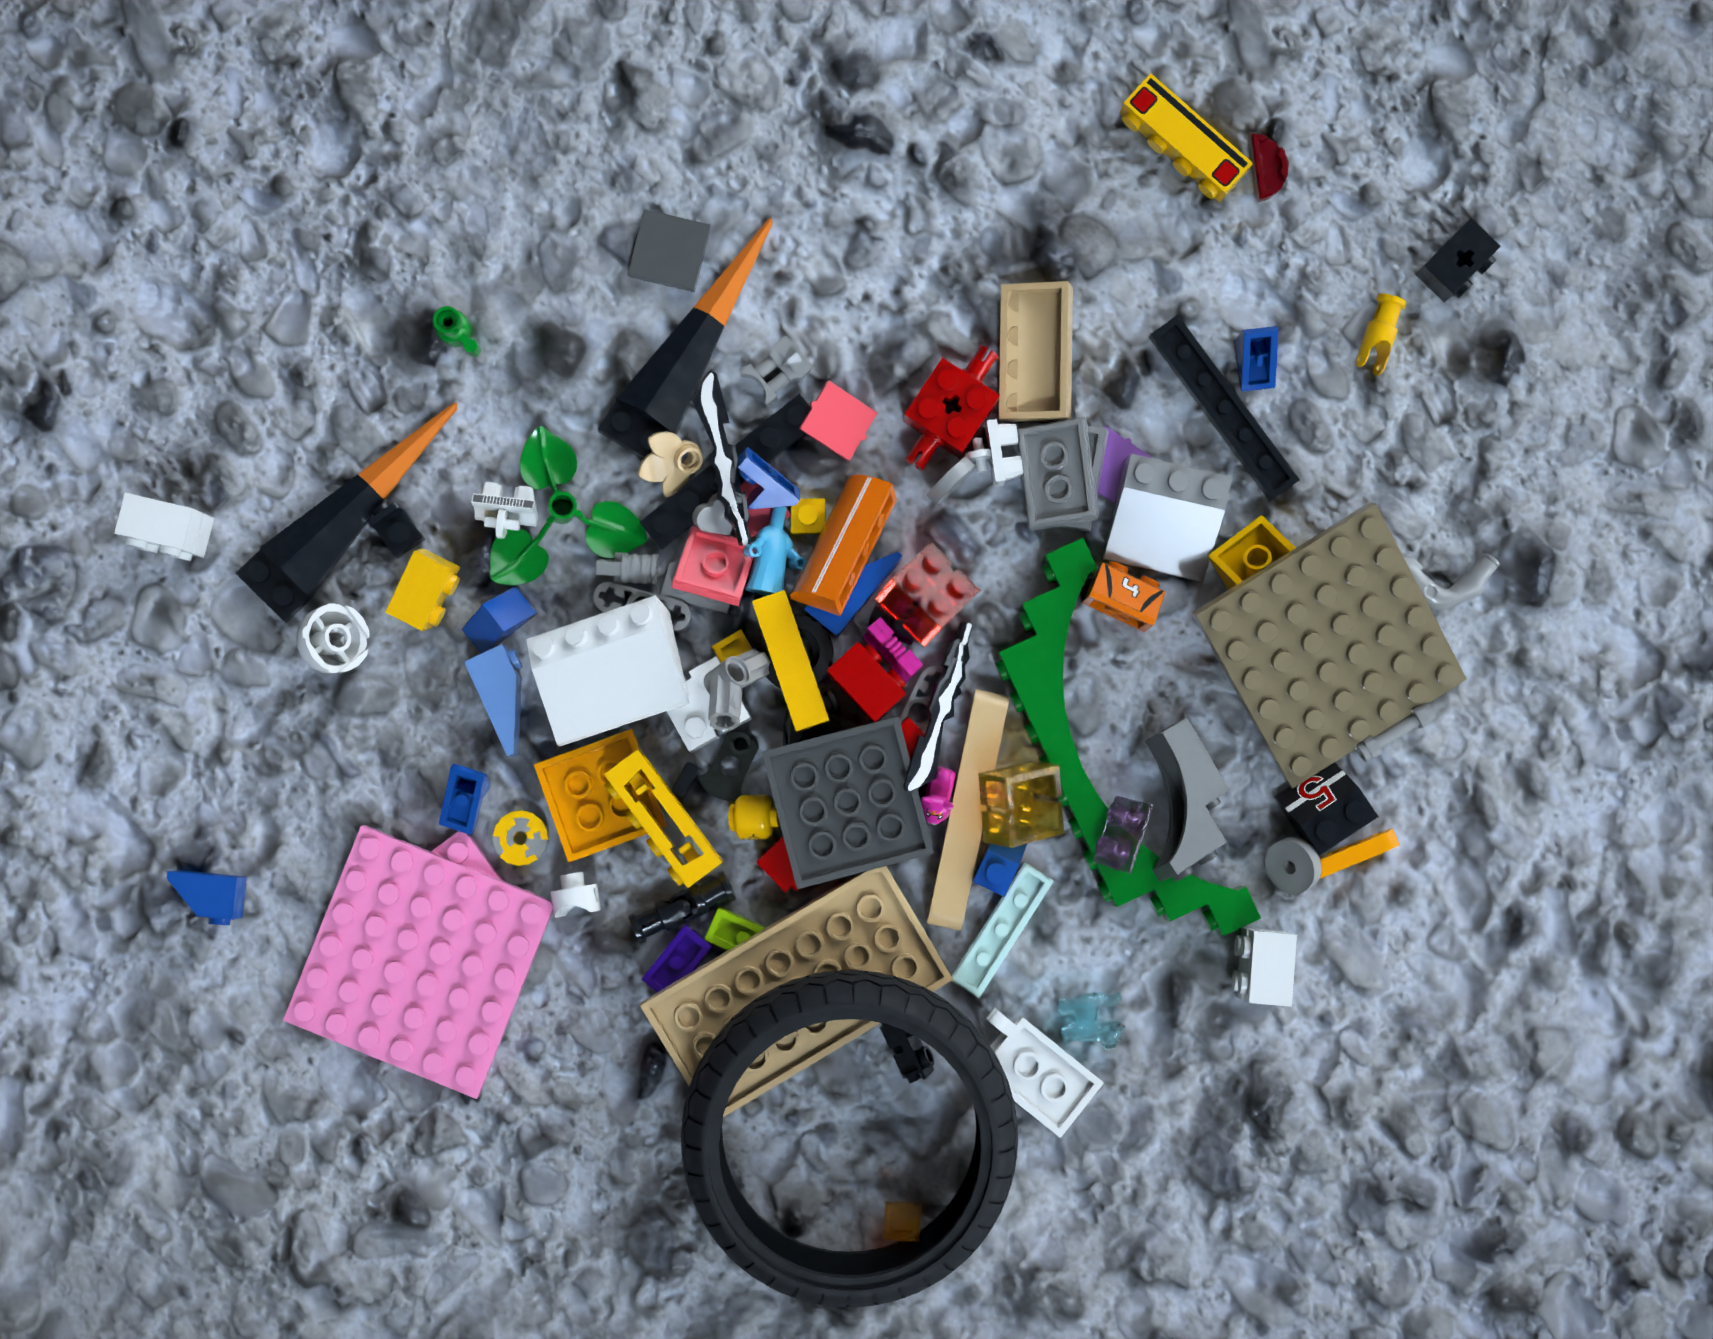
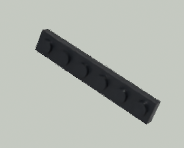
[1148,315,1300,502]
[640,393,811,550]

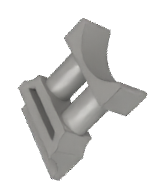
[740,335,813,407]

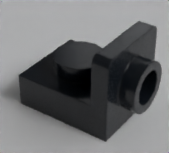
[367,501,425,559]

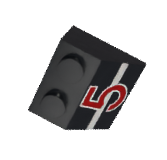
[1273,762,1379,855]

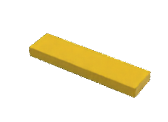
[752,590,830,733]

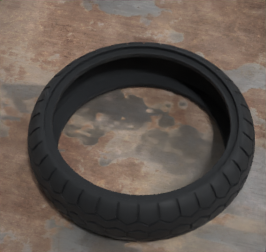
[681,970,1018,1307]

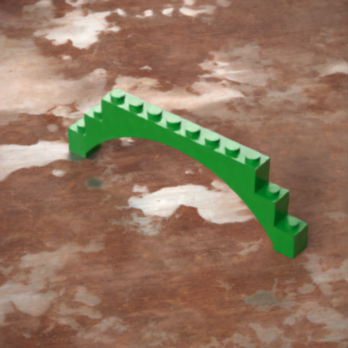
[994,538,1261,936]

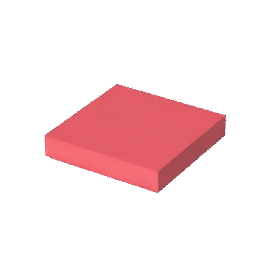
[672,526,754,606]

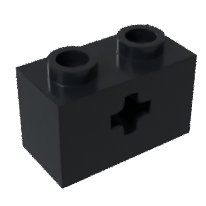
[1415,218,1501,302]

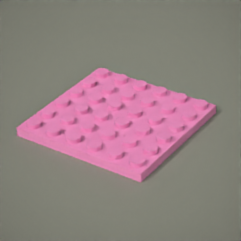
[283,825,553,1099]

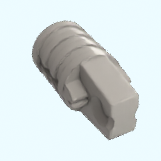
[596,552,659,585]

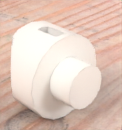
[550,872,601,918]

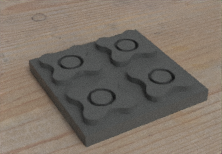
[761,716,934,889]

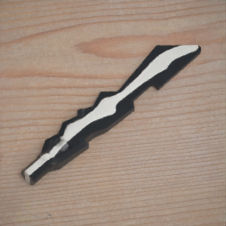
[692,372,752,546]
[903,622,973,791]

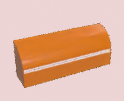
[790,474,897,616]

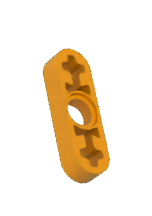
[1319,828,1400,878]

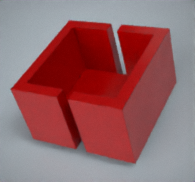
[827,642,906,723]

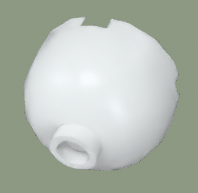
[296,604,370,674]

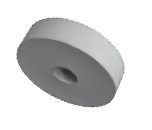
[927,457,976,505]
[1265,837,1321,894]

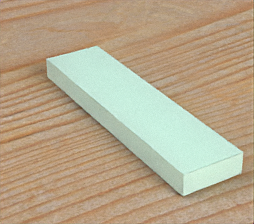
[951,862,1054,998]

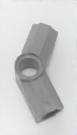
[704,648,770,731]

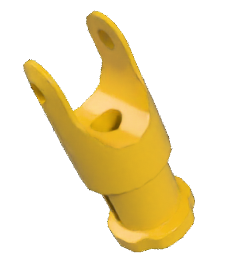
[1355,293,1407,376]

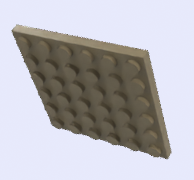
[1192,502,1467,789]

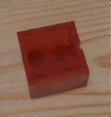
[875,542,981,647]

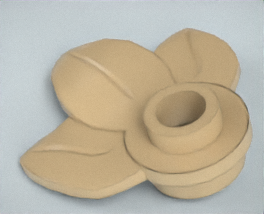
[638,431,703,498]

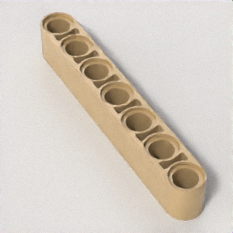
[926,689,1009,931]

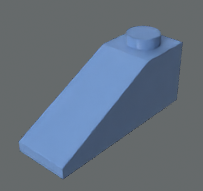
[464,644,523,757]

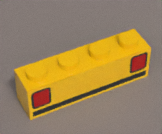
[1119,73,1253,203]

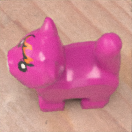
[921,767,956,825]

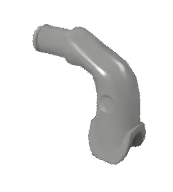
[1403,553,1500,610]

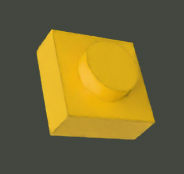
[791,498,826,534]

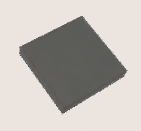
[628,209,711,293]

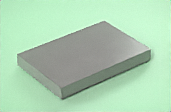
[1017,417,1099,531]

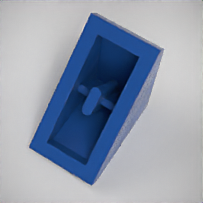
[1234,326,1279,392]
[461,586,537,653]

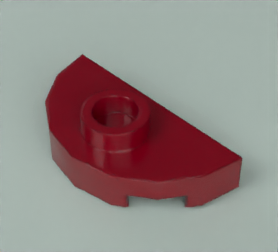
[1248,133,1289,203]

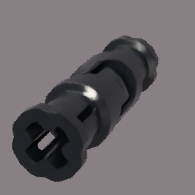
[628,871,736,944]

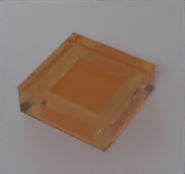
[883,1201,921,1241]

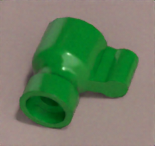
[433,306,481,357]

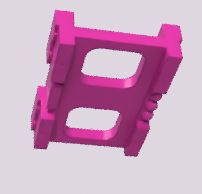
[862,617,923,683]

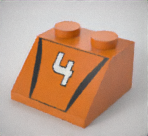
[1082,561,1166,632]

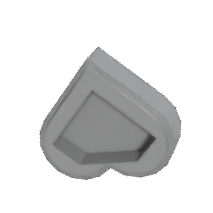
[692,493,732,535]

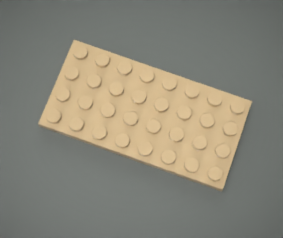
[640,866,953,1117]

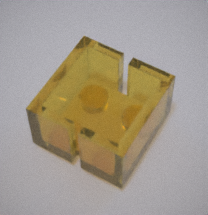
[978,761,1064,848]

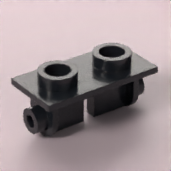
[879,1023,934,1084]

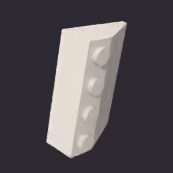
[526,595,690,747]

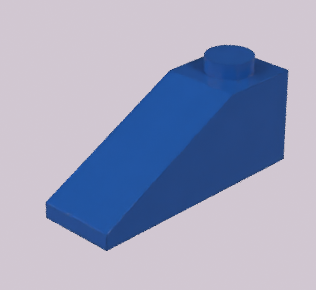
[804,551,903,639]

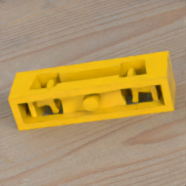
[604,749,724,888]

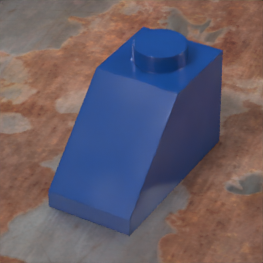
[972,818,1031,897]
[166,870,247,925]

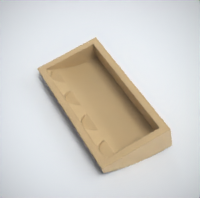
[999,281,1073,422]

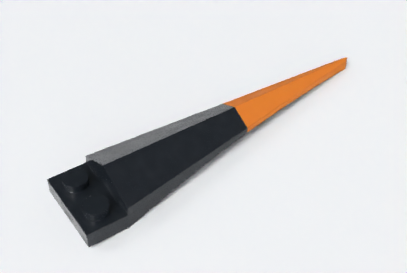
[598,218,772,459]
[235,403,458,623]

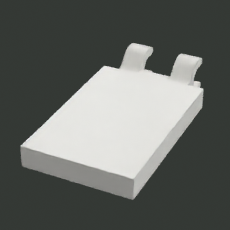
[986,1007,1104,1138]

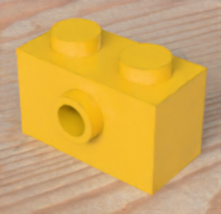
[385,549,460,631]

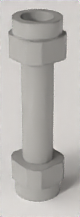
[1356,702,1437,762]

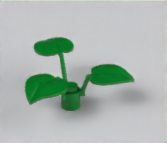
[490,426,647,586]

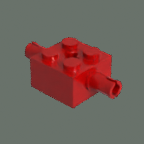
[903,345,1000,471]

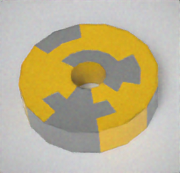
[492,810,550,866]

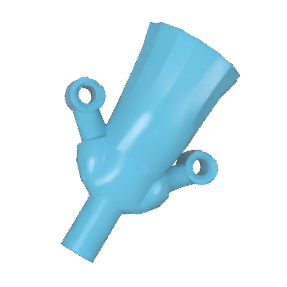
[743,507,806,596]

